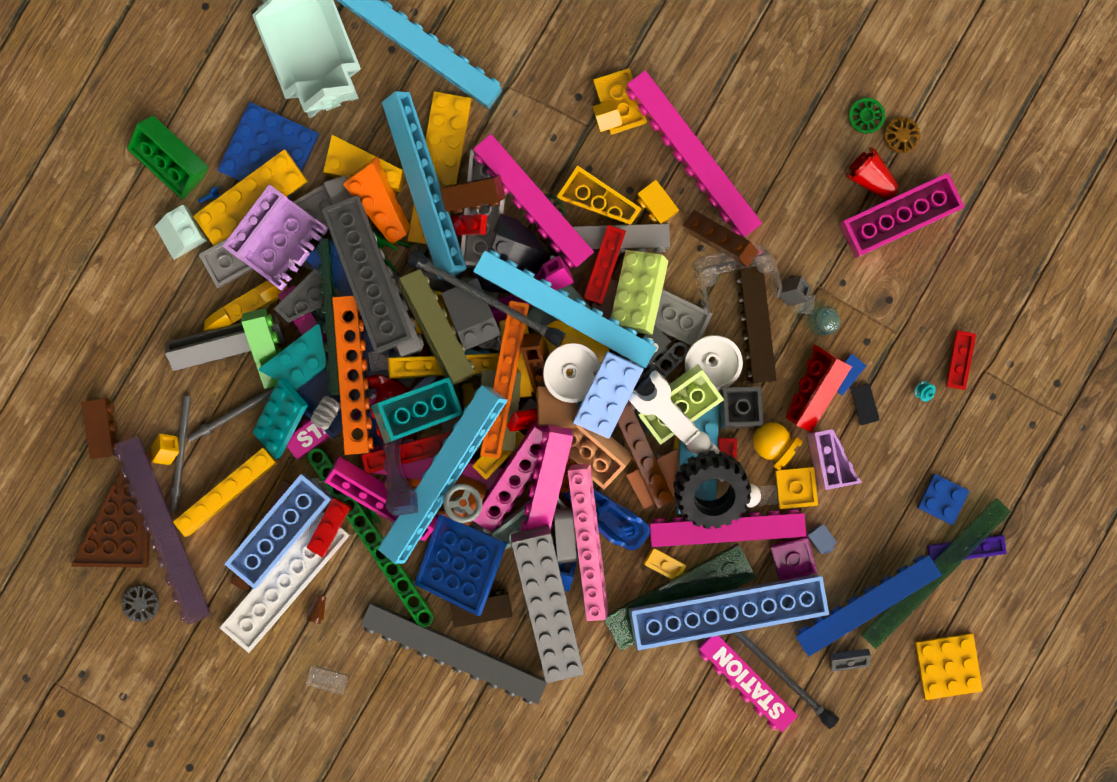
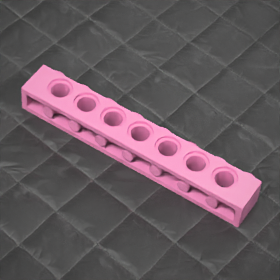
[568,463,609,621]

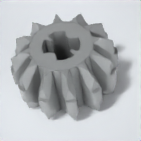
[311,396,341,430]

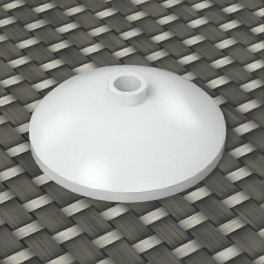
[684,335,743,391]
[543,343,600,403]

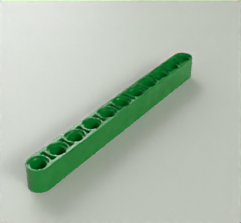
[308,448,434,627]

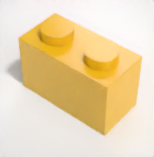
[636,180,679,224]

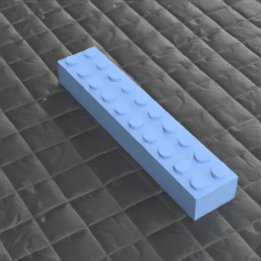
[629,574,829,650]

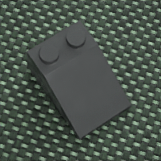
[441,278,501,350]

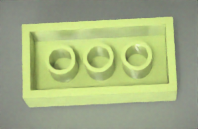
[611,250,668,335]

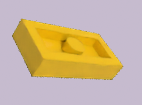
[643,547,686,582]

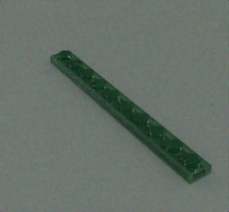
[861,498,1011,649]

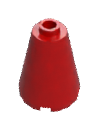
[845,147,899,199]

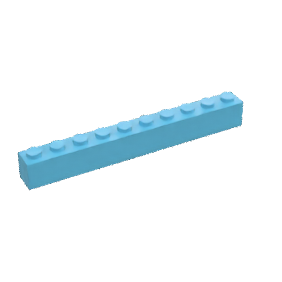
[336,0,502,110]
[382,91,467,279]
[473,249,657,368]
[378,385,508,564]

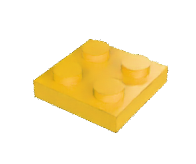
[775,467,818,509]

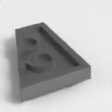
[274,268,344,323]

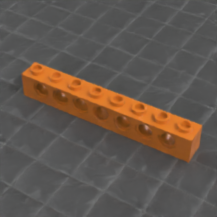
[333,296,374,455]

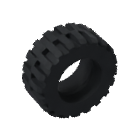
[673,451,751,529]

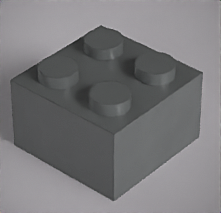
[718,387,763,429]

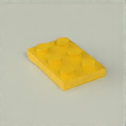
[593,68,647,135]

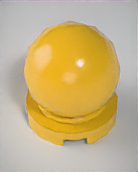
[753,422,803,471]

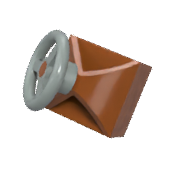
[437,474,487,526]

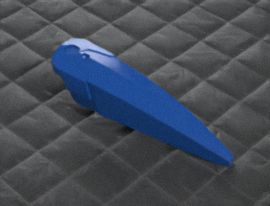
[561,487,650,550]

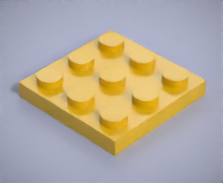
[915,633,983,700]

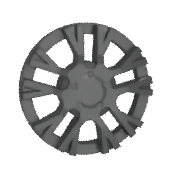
[122,585,159,622]

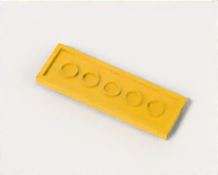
[193,149,308,246]

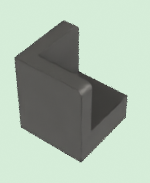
[778,275,812,306]

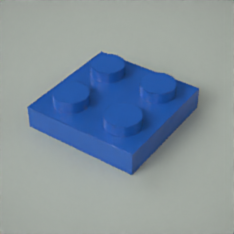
[917,474,969,525]

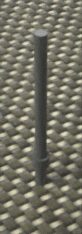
[187,386,275,442]
[170,396,191,511]

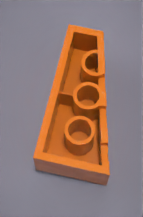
[343,156,410,244]

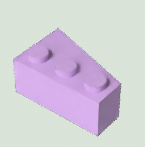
[807,429,862,490]

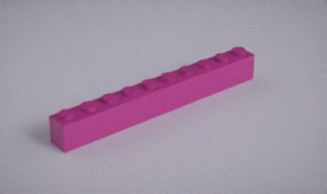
[625,70,762,237]

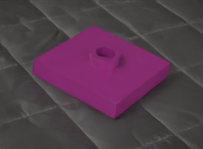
[770,535,817,581]

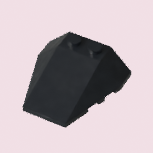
[474,213,563,293]

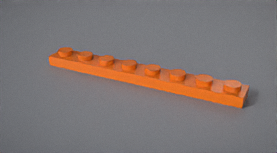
[480,301,529,459]

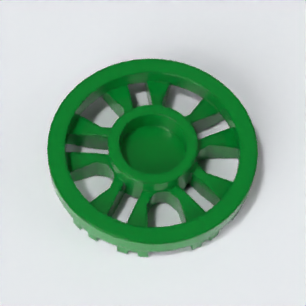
[849,98,885,134]

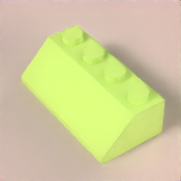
[637,364,724,445]

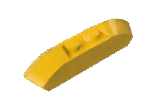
[204,279,288,332]

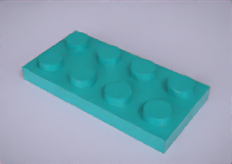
[253,378,308,459]

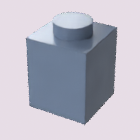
[806,523,837,554]

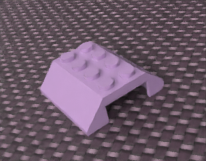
[222,184,329,291]

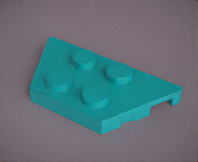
[258,324,328,390]

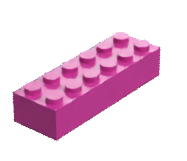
[839,173,965,259]

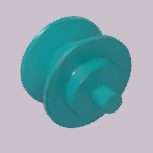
[914,380,936,402]

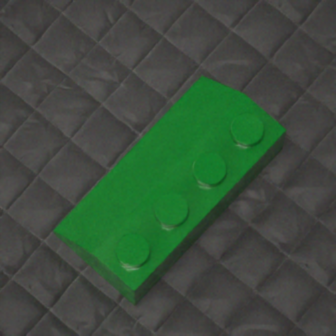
[127,115,209,200]

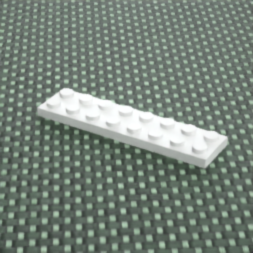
[220,511,350,653]

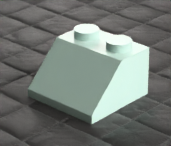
[155,205,207,260]

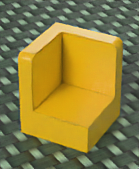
[592,100,622,132]
[151,434,179,465]

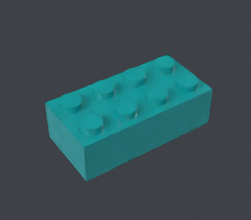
[371,377,463,443]

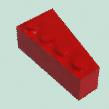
[786,344,852,433]

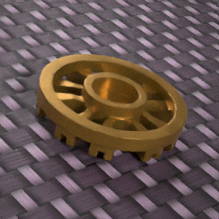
[884,117,921,153]

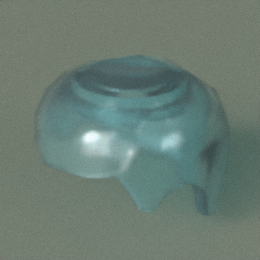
[809,306,840,337]

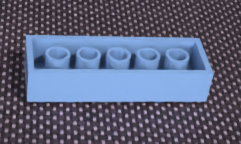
[225,473,333,589]

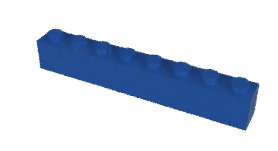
[796,554,942,657]

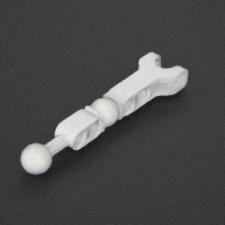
[629,370,761,507]

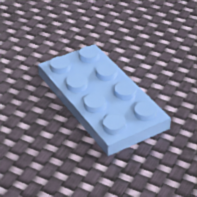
[573,351,643,439]

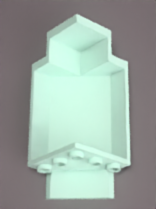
[252,0,361,118]

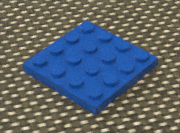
[217,102,320,200]
[414,514,507,616]

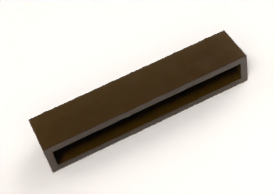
[735,266,777,384]

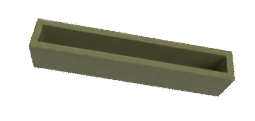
[397,269,474,385]

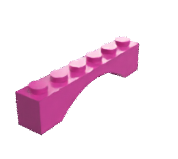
[489,256,574,323]

